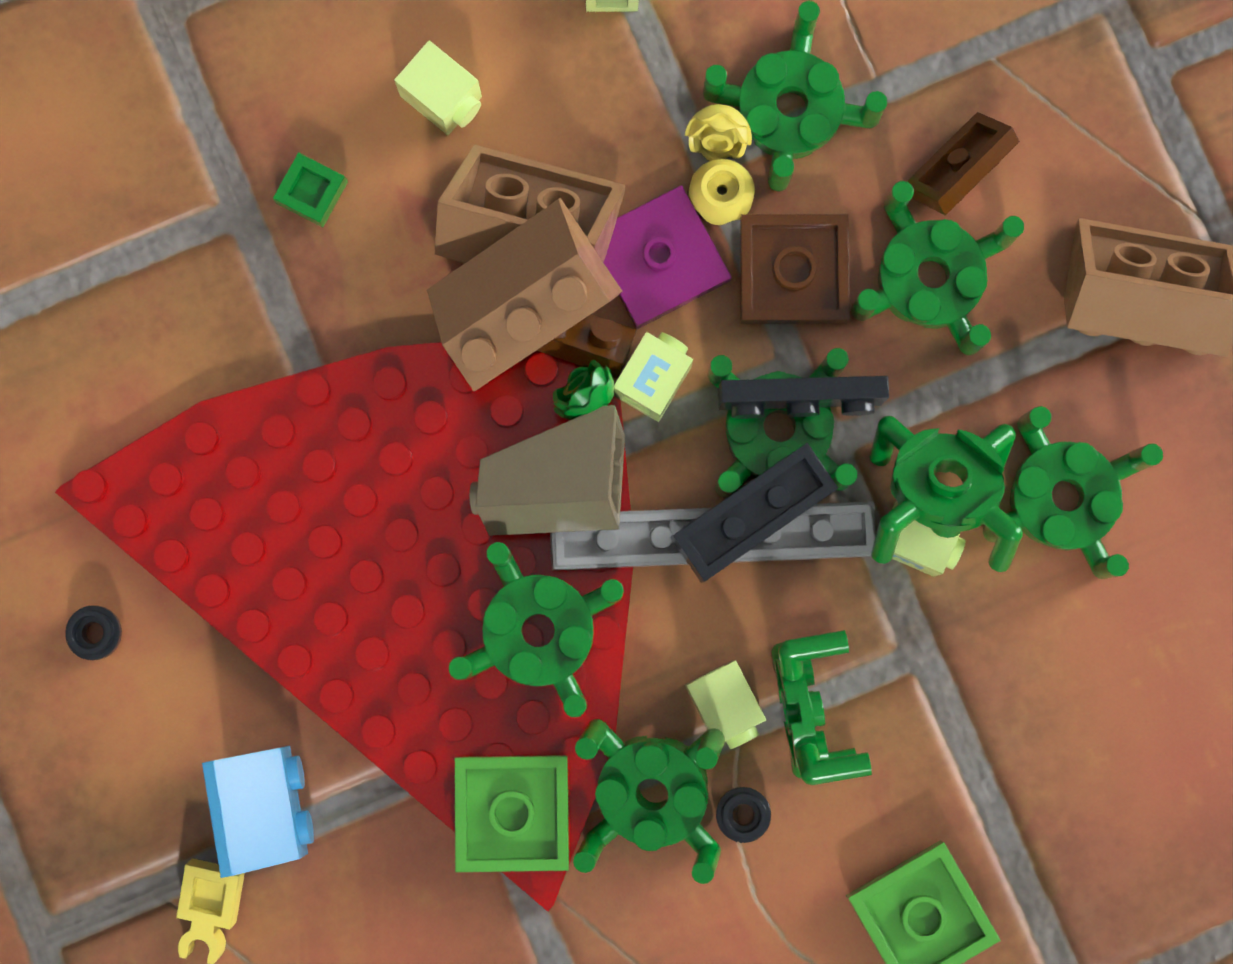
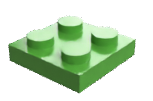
[455,755,569,872]
[846,840,1001,964]

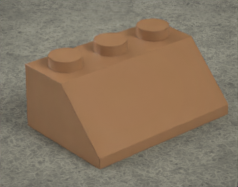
[435,145,626,264]
[427,198,623,391]
[1064,218,1233,357]

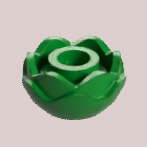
[553,360,614,421]

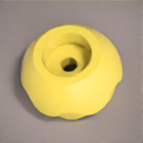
[685,104,752,161]
[688,159,755,225]

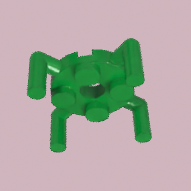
[703,0,887,192]
[851,181,1024,355]
[708,348,858,498]
[983,406,1163,579]
[869,416,1023,572]
[449,542,624,717]
[771,630,872,785]
[573,719,725,884]

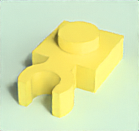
[176,858,245,964]

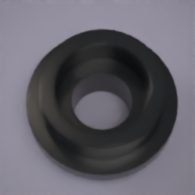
[65,606,122,660]
[716,787,771,843]

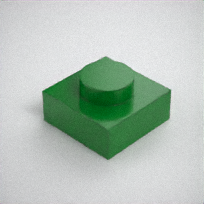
[273,152,348,228]

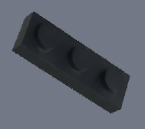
[718,376,889,419]
[670,443,838,583]

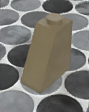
[470,405,625,536]

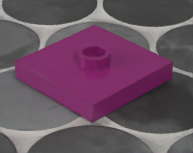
[604,185,732,329]

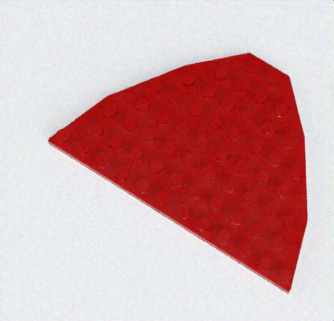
[55,342,633,912]

